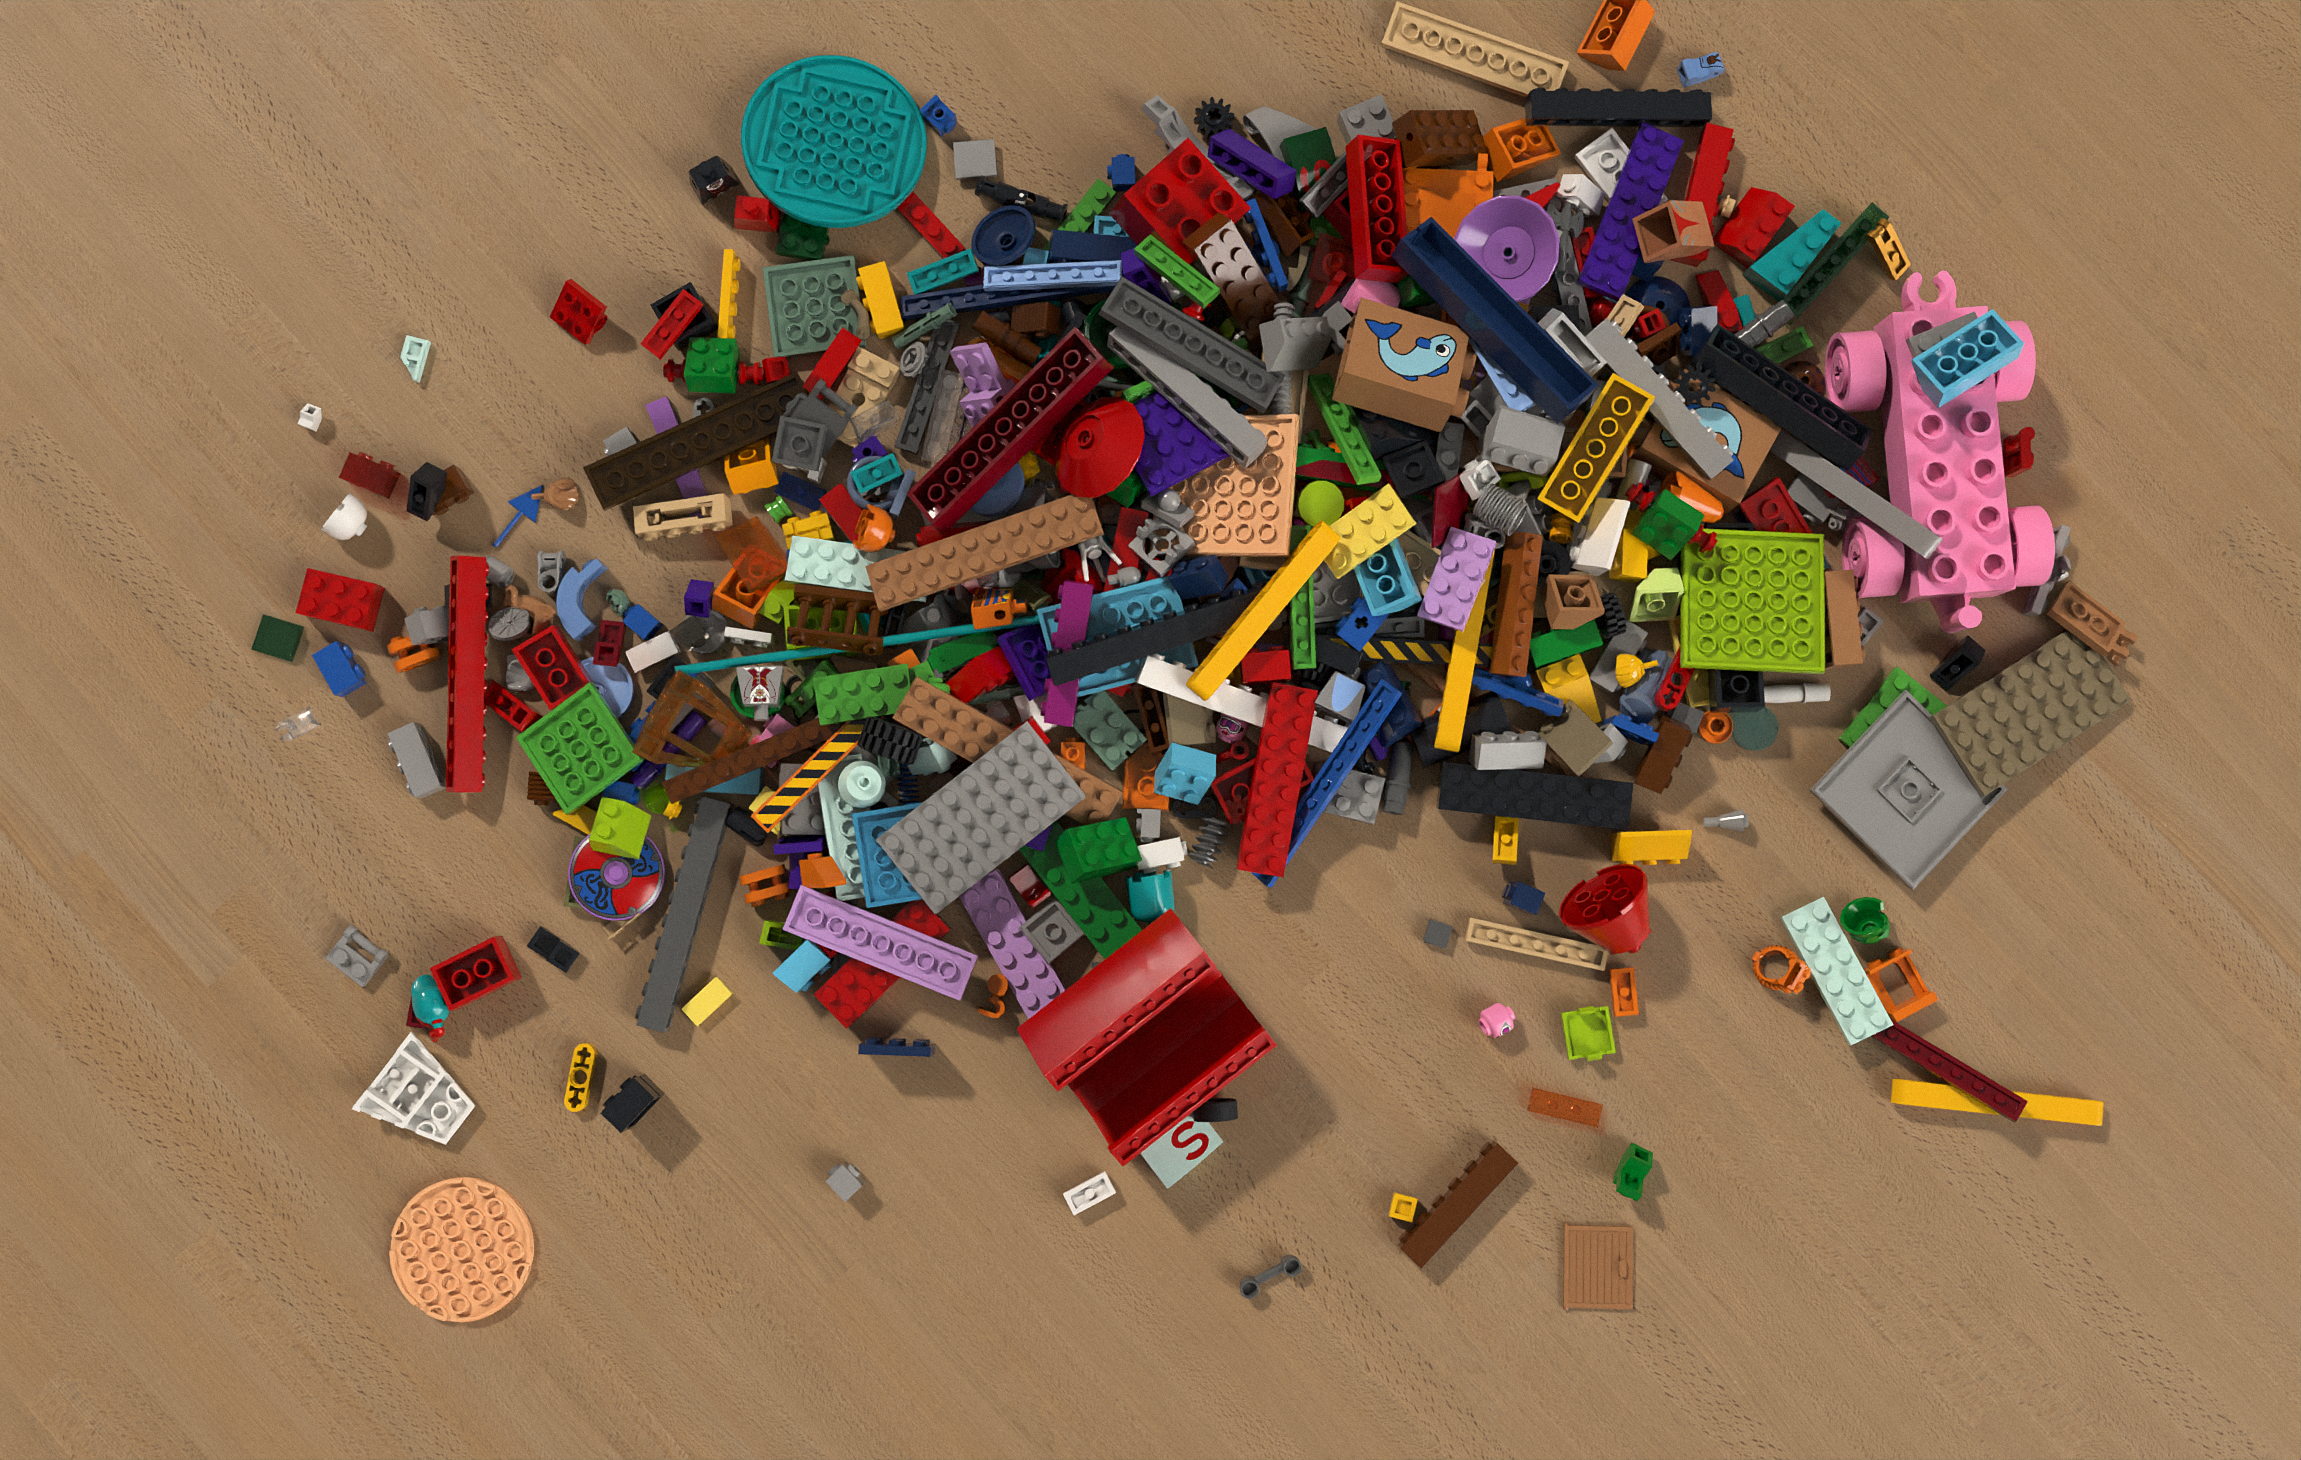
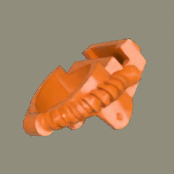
[1751,945,1811,994]

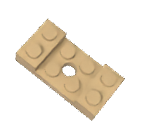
[829,346,901,449]

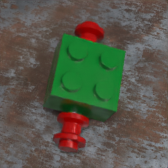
[663,337,765,393]
[1625,482,1718,560]

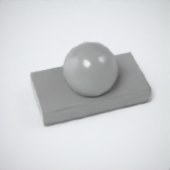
[1141,488,1194,528]

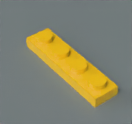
[717,249,741,339]

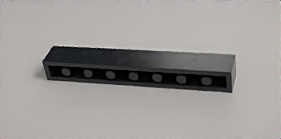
[1525,88,1712,127]

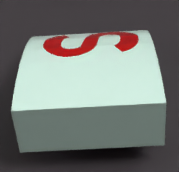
[1140,1112,1223,1189]

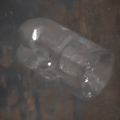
[275,706,321,742]

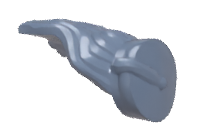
[1620,648,1676,725]

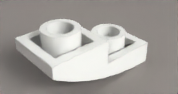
[625,631,681,673]

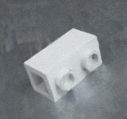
[1557,174,1605,218]
[1137,837,1188,874]

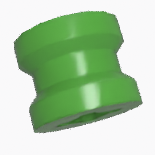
[764,495,793,524]

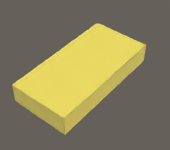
[682,976,733,1026]

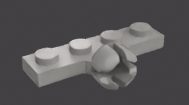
[2022,525,2071,617]

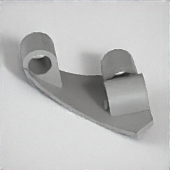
[1243,106,1333,163]

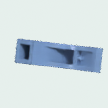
[556,558,608,642]

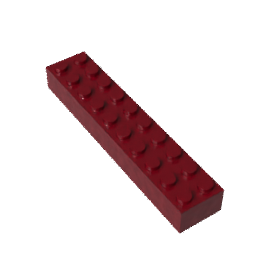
[907,327,1114,533]

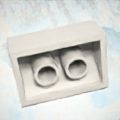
[1570,497,1630,576]

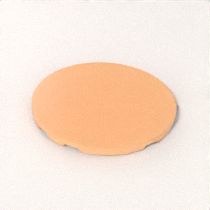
[389,1177,534,1323]

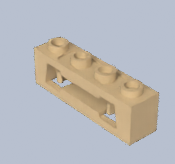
[633,493,733,541]

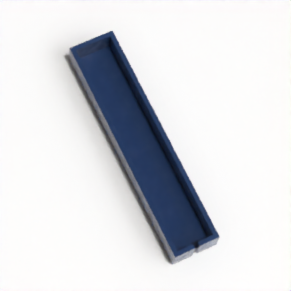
[1391,217,1599,424]

